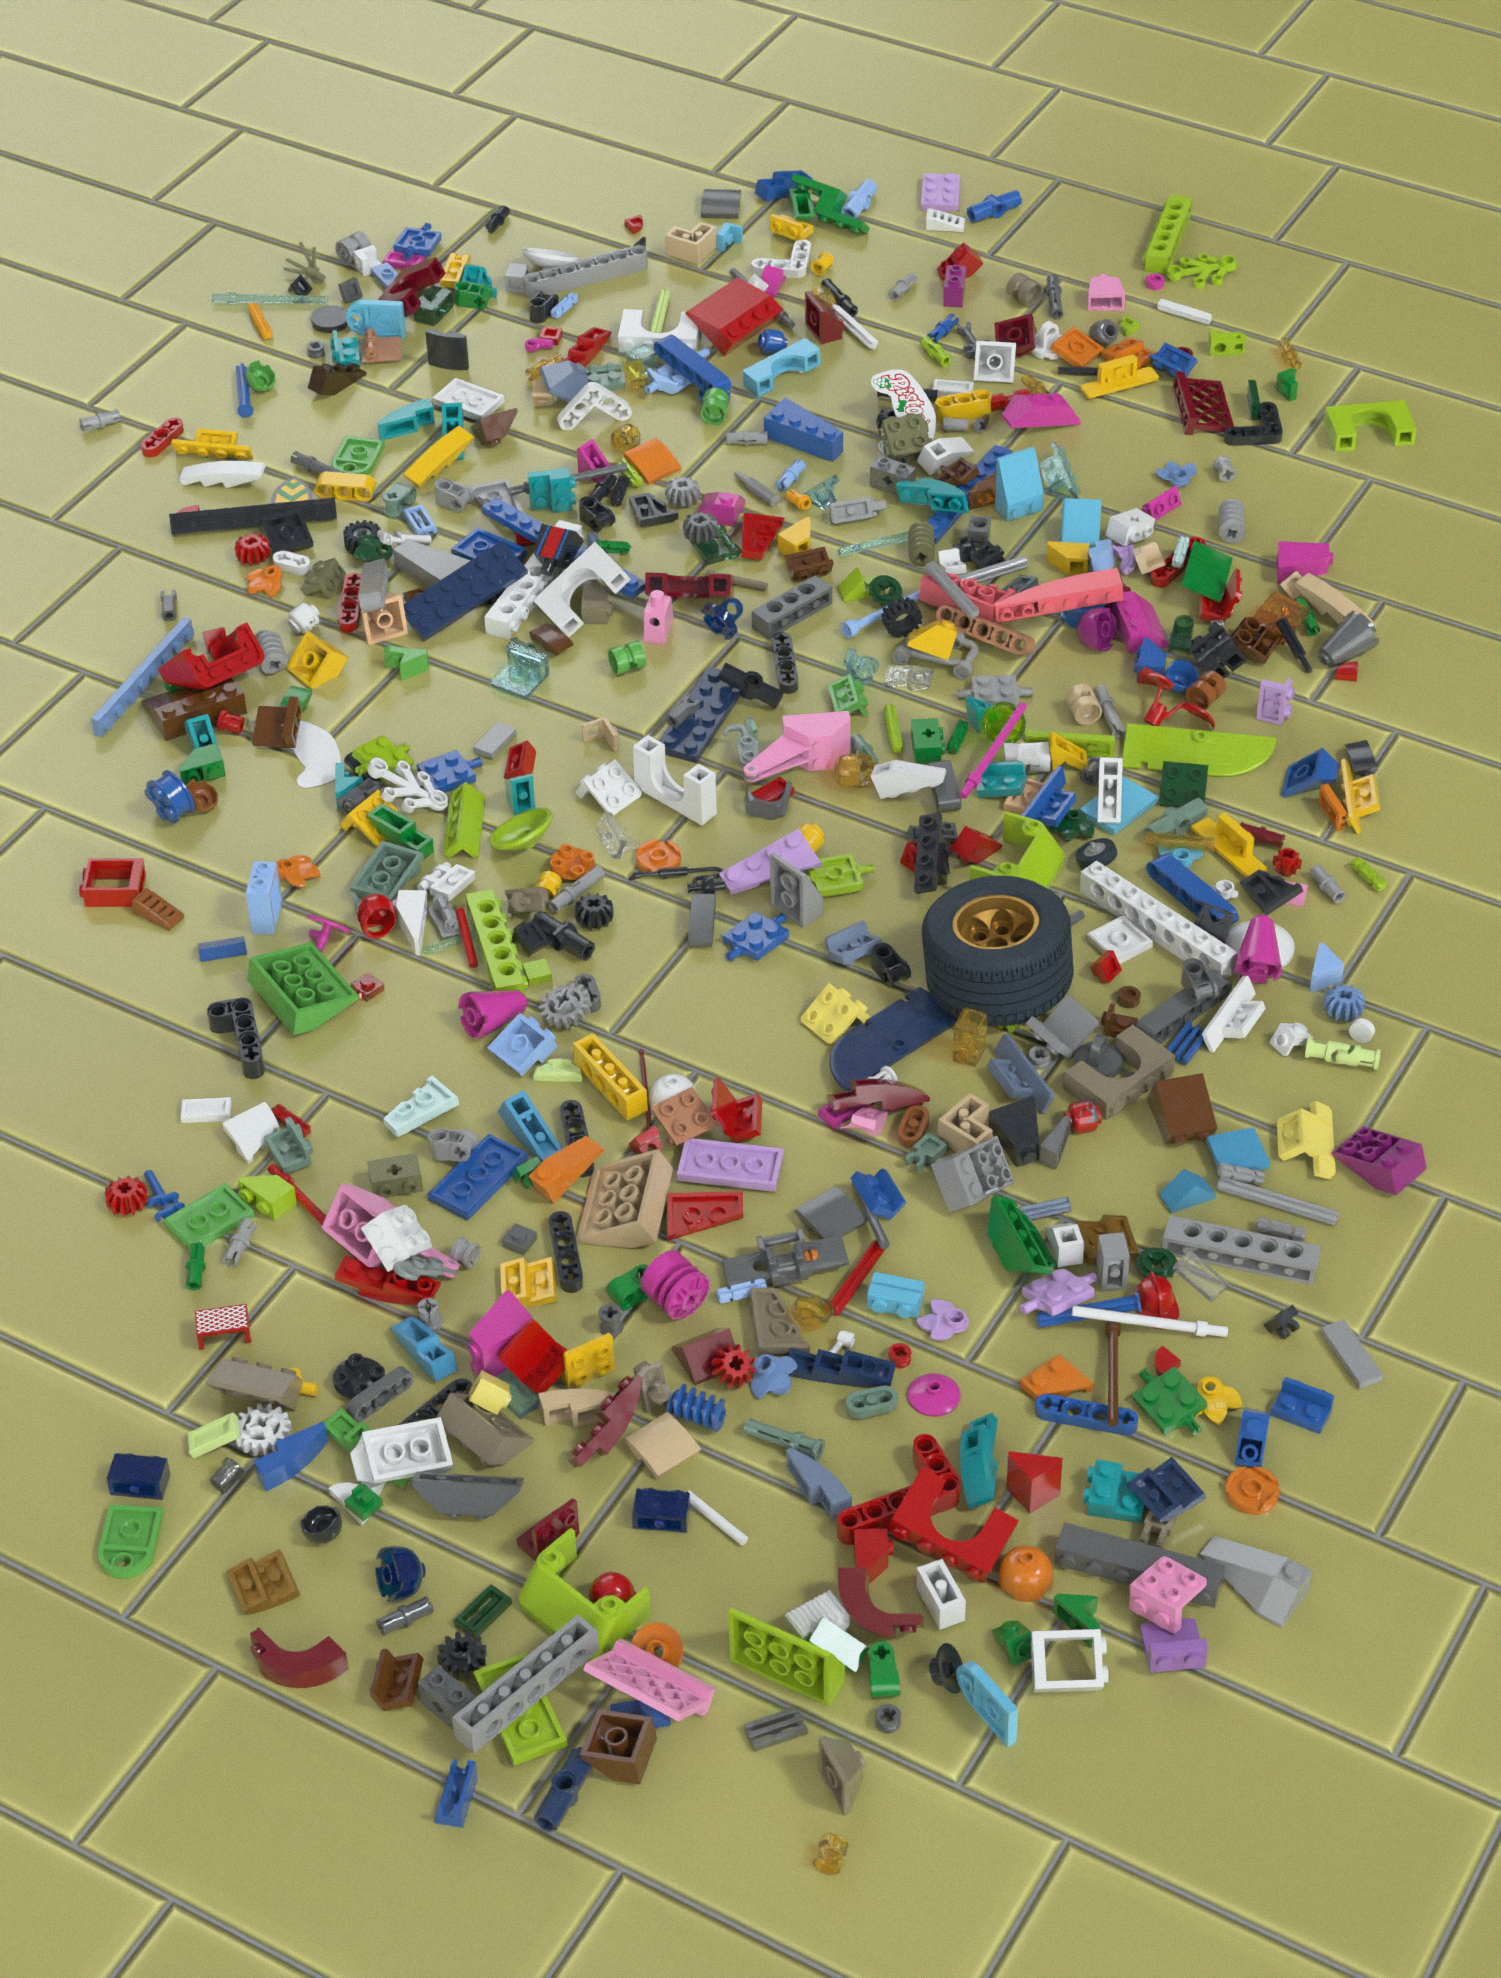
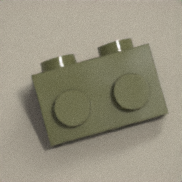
[300,558,346,599]

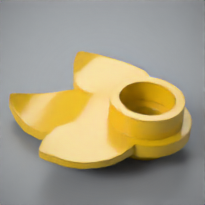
[1196,1376,1242,1425]

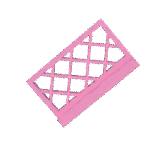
[583,1638,716,1721]

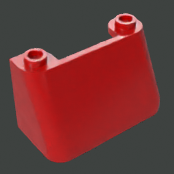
[157,622,264,690]

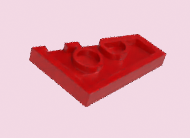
[741,513,785,560]

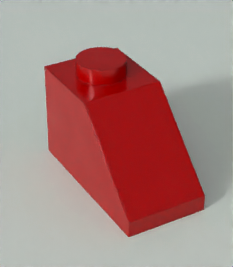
[951,826,1003,864]
[854,1528,894,1584]

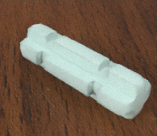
[1172,536,1189,569]

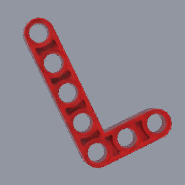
[837,1434,961,1545]

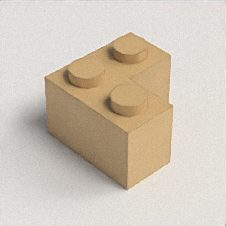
[665,222,717,265]
[938,1093,993,1152]

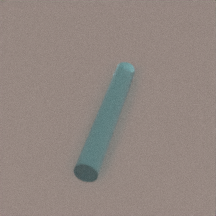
[421,930,476,955]

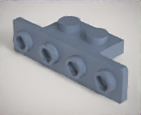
[987,1034,1055,1113]

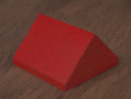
[1006,1451,1063,1513]

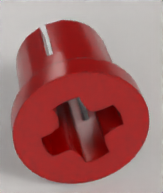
[217,710,245,734]

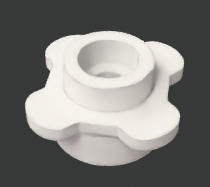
[1211,880,1238,901]

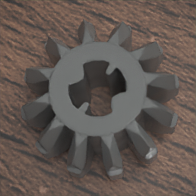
[683,511,718,545]

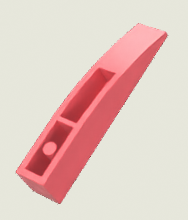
[994,568,1123,623]

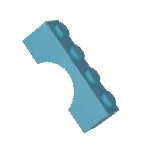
[742,338,821,397]

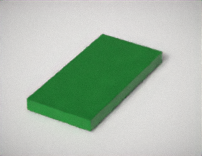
[1181,541,1233,602]

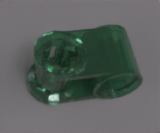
[1168,615,1194,654]

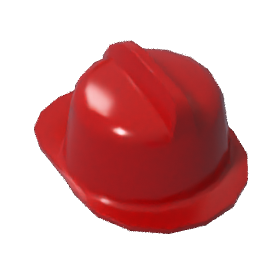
[1133,1271,1179,1329]

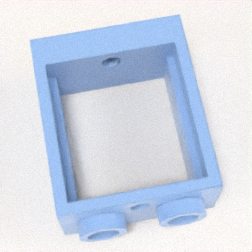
[246,861,282,935]

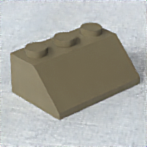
[206,1356,303,1411]
[436,1393,534,1466]

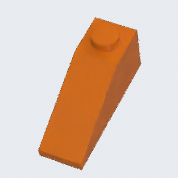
[529,1136,605,1204]

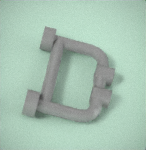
[892,631,979,680]

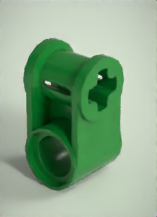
[454,281,492,309]
[606,1264,649,1311]
[869,1641,900,1698]

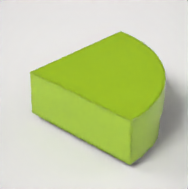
[1120,315,1140,336]

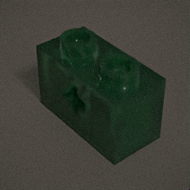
[414,285,454,327]

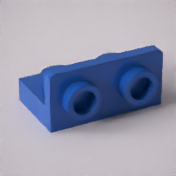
[850,1168,906,1220]
[1271,1377,1334,1434]

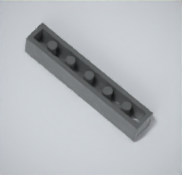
[1054,1522,1225,1608]

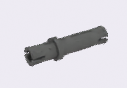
[1046,275,1063,319]
[290,451,345,475]

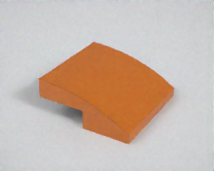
[1101,337,1157,369]
[624,438,681,485]

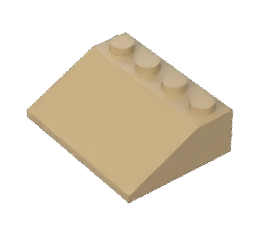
[576,1149,673,1248]

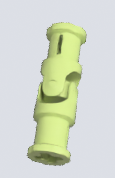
[1305,1037,1381,1071]

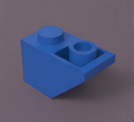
[1133,638,1167,682]
[1234,1407,1271,1467]

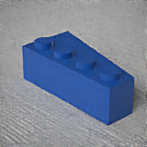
[764,397,843,462]

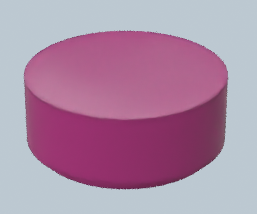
[1145,273,1165,290]

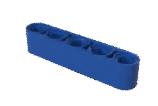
[653,334,732,393]
[1146,853,1239,925]

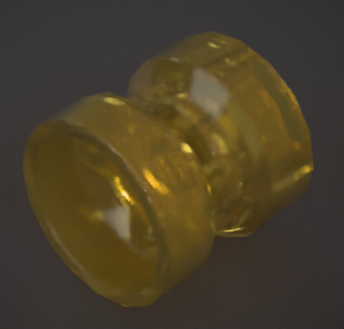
[812,1833,849,1875]

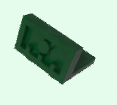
[1159,761,1208,807]

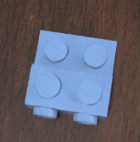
[487,1013,558,1076]

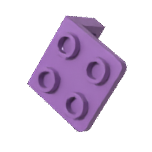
[1141,1618,1208,1673]

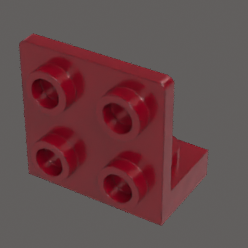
[517,1498,580,1561]

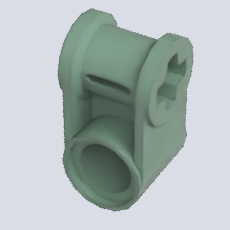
[383,482,417,518]

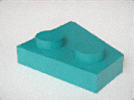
[462,264,497,298]

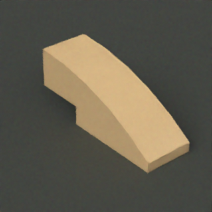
[538,1389,615,1428]

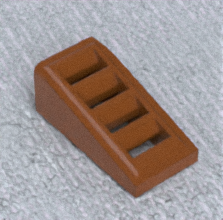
[132,888,184,931]

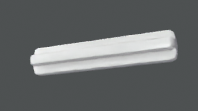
[1157,299,1212,325]

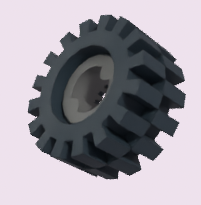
[343,520,380,554]

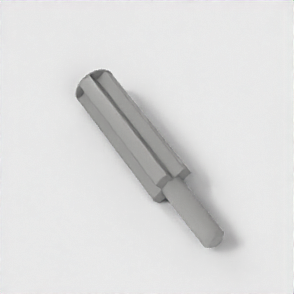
[734,471,780,506]

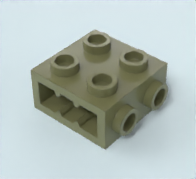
[878,413,933,463]

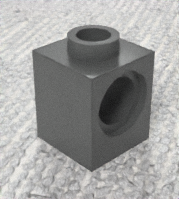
[967,515,991,548]

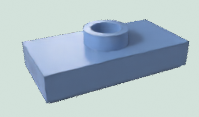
[371,262,398,289]

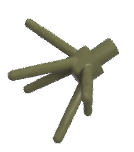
[283,242,326,291]

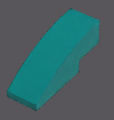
[377,398,435,440]

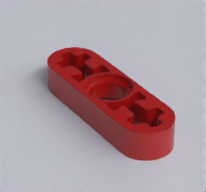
[141,418,184,458]

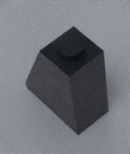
[988,1095,1039,1167]

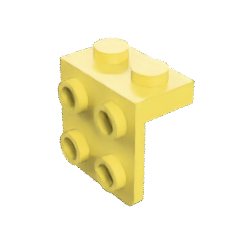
[800,983,871,1045]

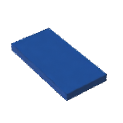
[428,1134,529,1221]

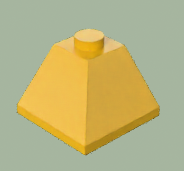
[907,620,957,660]
[286,631,349,689]

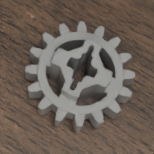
[539,982,592,1030]

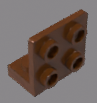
[252,696,302,748]

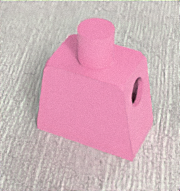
[1087,274,1125,311]
[644,590,673,645]

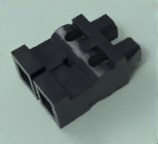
[1190,622,1248,679]

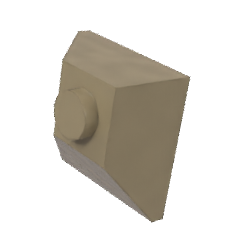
[818,1736,865,1816]

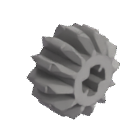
[665,476,700,509]

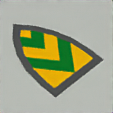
[271,476,312,504]

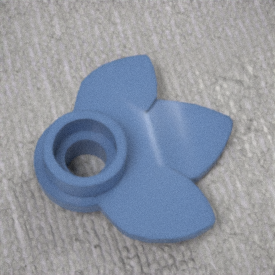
[1156,461,1196,487]
[751,1354,798,1399]

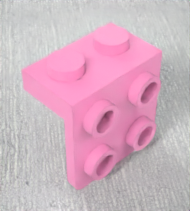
[1129,1556,1207,1634]

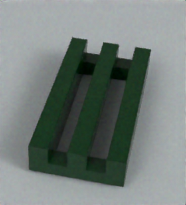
[1247,380,1260,420]
[454,1584,512,1639]

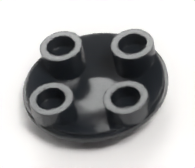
[333,1353,385,1400]

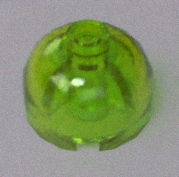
[980,702,1026,747]

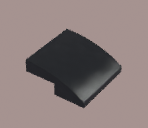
[425,328,469,371]

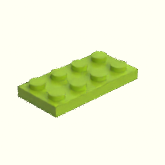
[473,1653,568,1766]

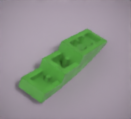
[324,1408,413,1488]

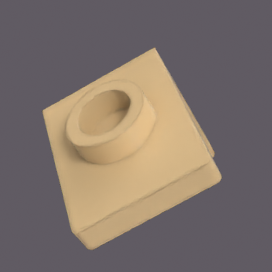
[532,380,553,407]
[582,717,619,752]

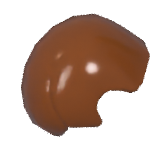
[186,779,218,812]

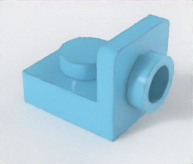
[717,222,743,252]

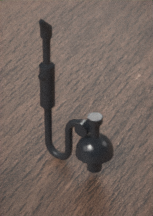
[629,866,725,894]

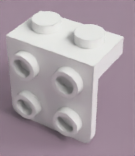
[575,759,642,816]
[361,1205,432,1272]

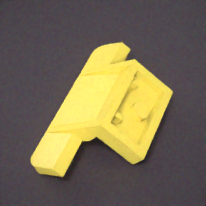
[1277,1101,1336,1179]

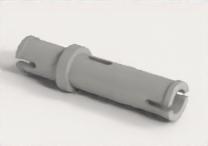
[1093,684,1126,739]
[548,865,605,914]

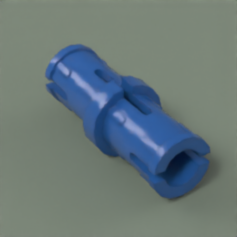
[927,313,959,343]

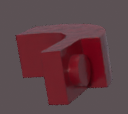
[838,1567,924,1639]
[250,1627,349,1688]

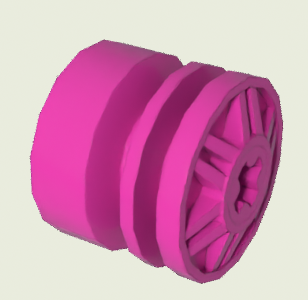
[641,1250,710,1320]

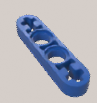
[1035,1394,1138,1435]

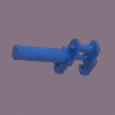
[144,1170,185,1222]

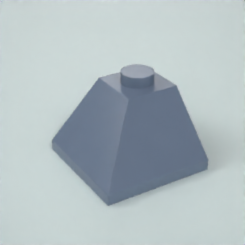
[539,360,588,408]

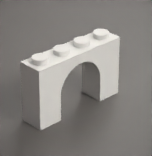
[618,309,701,354]
[533,542,631,637]
[633,735,717,825]

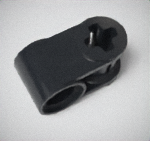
[529,291,559,323]
[579,496,616,533]
[872,943,911,987]

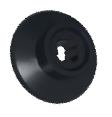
[929,1643,963,1694]

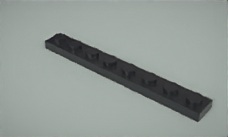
[169,497,337,535]

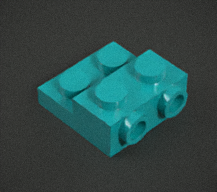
[527,468,576,513]
[1083,1459,1144,1524]

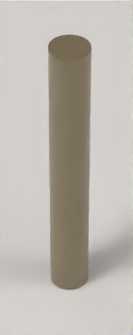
[706,570,768,591]

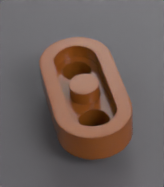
[898,1105,929,1147]

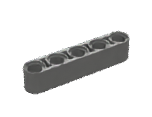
[1135,970,1232,1044]

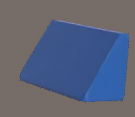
[197,936,247,962]

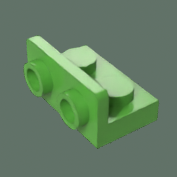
[828,673,869,716]

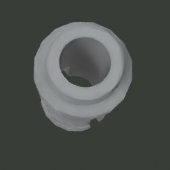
[943,416,968,432]

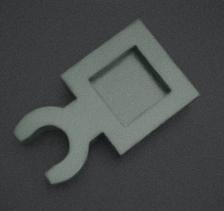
[905,1132,948,1172]

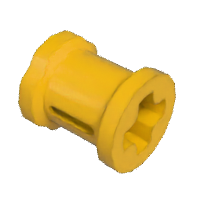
[810,252,834,276]

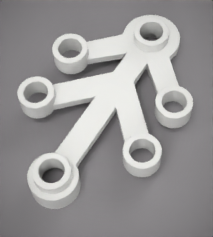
[368,758,448,813]

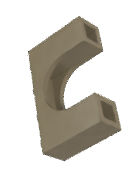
[1064,1025,1175,1120]

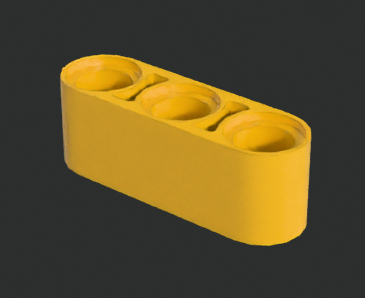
[935,389,992,423]
[314,472,376,502]

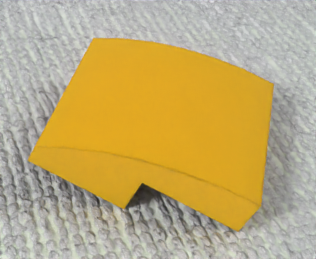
[500,1257,558,1307]

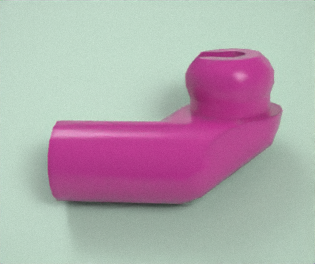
[525,338,554,352]

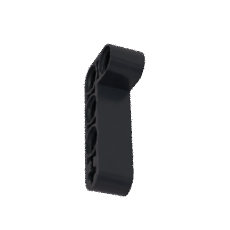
[207,997,265,1079]

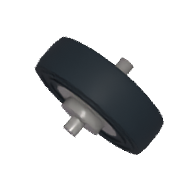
[1076,838,1117,870]

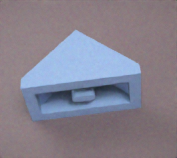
[1310,943,1344,993]

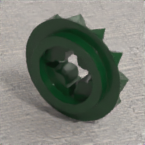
[869,575,902,607]
[1136,1247,1178,1278]

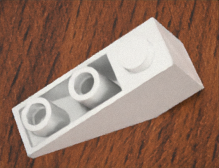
[917,437,974,476]
[871,760,946,799]

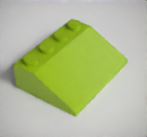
[728,1607,845,1706]

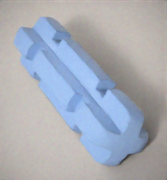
[550,292,578,319]
[717,1278,767,1304]

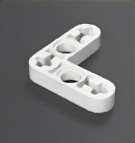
[752,240,811,278]
[557,382,632,431]

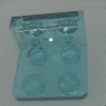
[491,642,549,698]

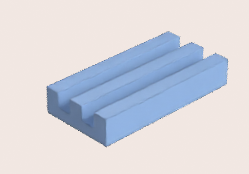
[403,505,437,535]

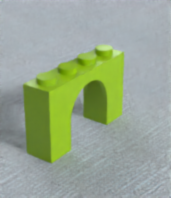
[1324,400,1417,452]

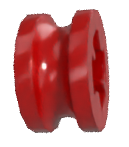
[888,1343,912,1369]

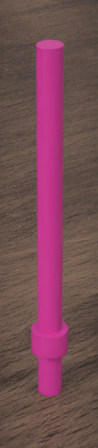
[959,702,1027,799]

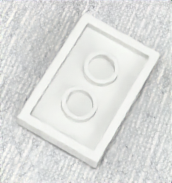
[433,378,505,421]

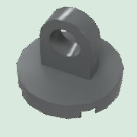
[1073,1033,1122,1078]

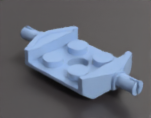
[645,347,710,395]

